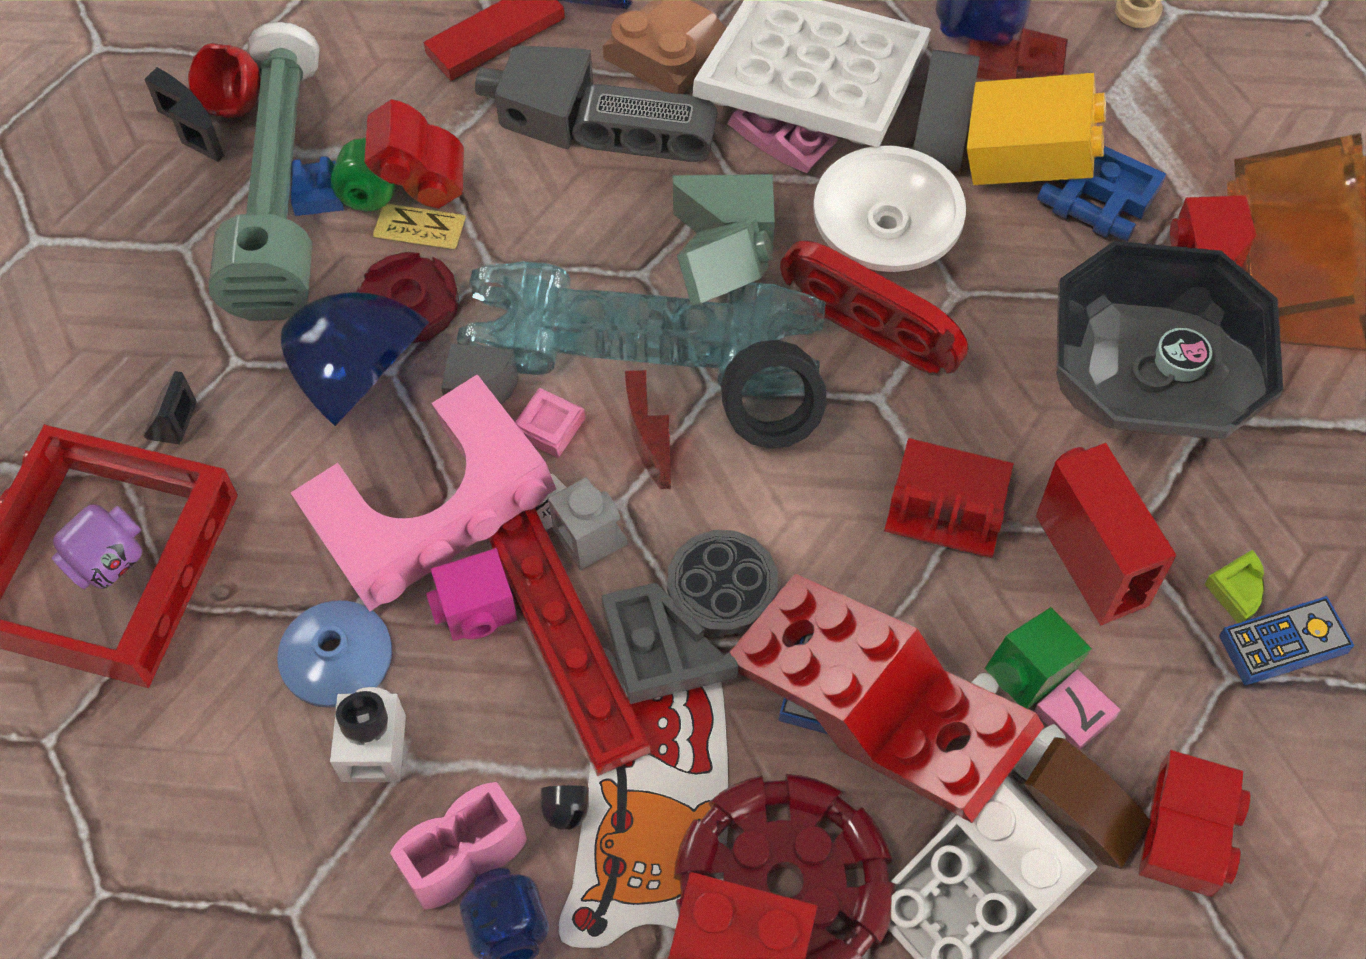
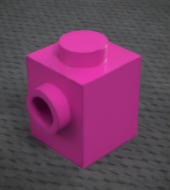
[426,548,518,641]

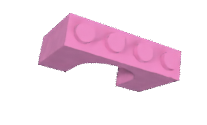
[291,375,556,612]

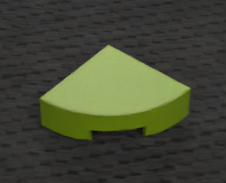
[1204,549,1264,623]

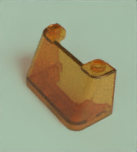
[1227,133,1366,351]

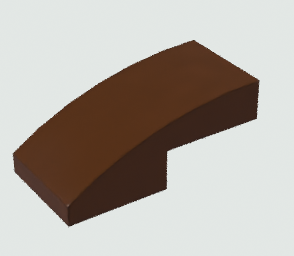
[1024,737,1151,869]

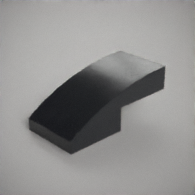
[144,67,224,162]

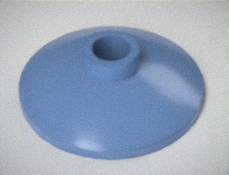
[277,600,392,708]

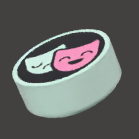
[1155,328,1212,382]

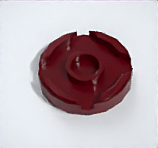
[355,252,459,345]

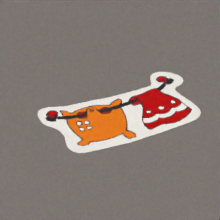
[559,648,728,948]

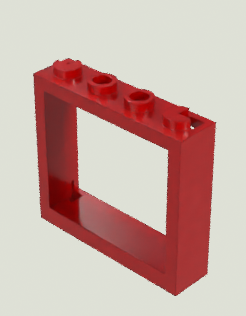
[0,424,238,688]

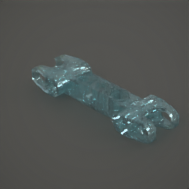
[457,261,826,397]

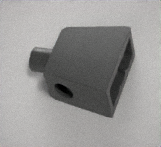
[475,45,593,150]

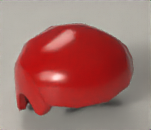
[188,43,261,119]

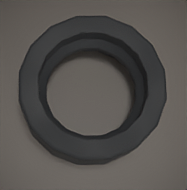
[721,340,827,449]

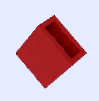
[1036,443,1177,626]

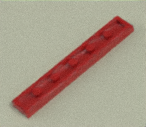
[487,508,651,776]

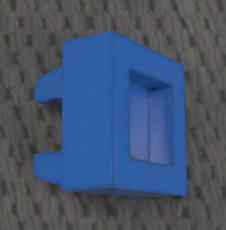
[291,157,344,216]

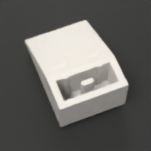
[888,777,1098,959]

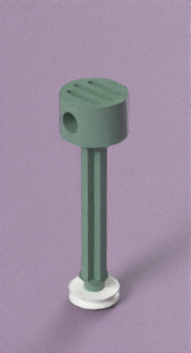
[209,22,320,321]

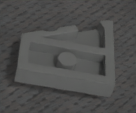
[601,583,738,704]

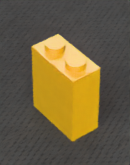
[967,73,1106,185]

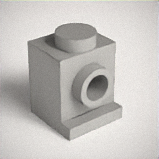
[548,477,628,570]

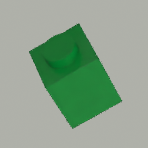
[985,607,1092,709]

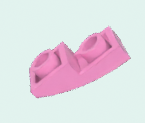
[727,109,838,173]

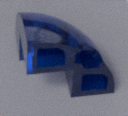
[280,292,429,426]

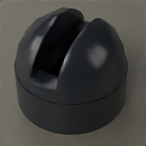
[335,691,388,745]
[541,785,589,830]

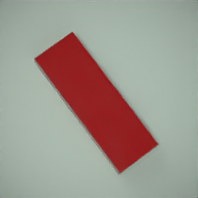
[423,0,565,81]

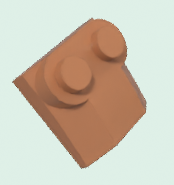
[603,0,726,94]

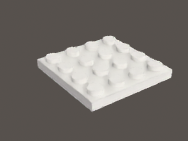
[692,0,931,148]

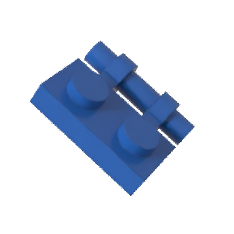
[1037,146,1166,242]

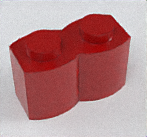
[364,99,464,209]
[1138,750,1251,897]

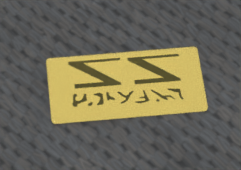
[373,204,466,249]

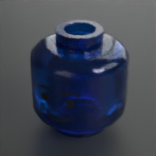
[460,868,549,959]

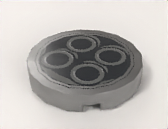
[667,530,778,638]

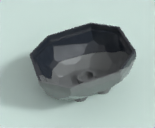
[1056,241,1283,439]

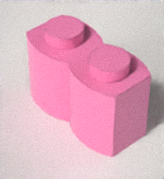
[390,782,527,910]

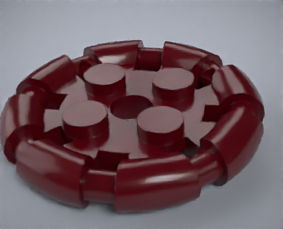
[674,774,896,959]

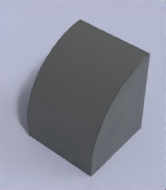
[441,344,519,405]

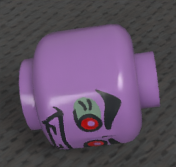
[51,504,142,590]

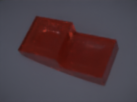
[965,28,1068,81]
[625,370,671,489]

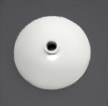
[813,146,966,272]

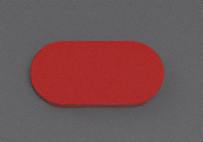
[780,241,969,374]

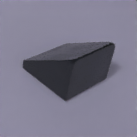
[143,371,197,444]

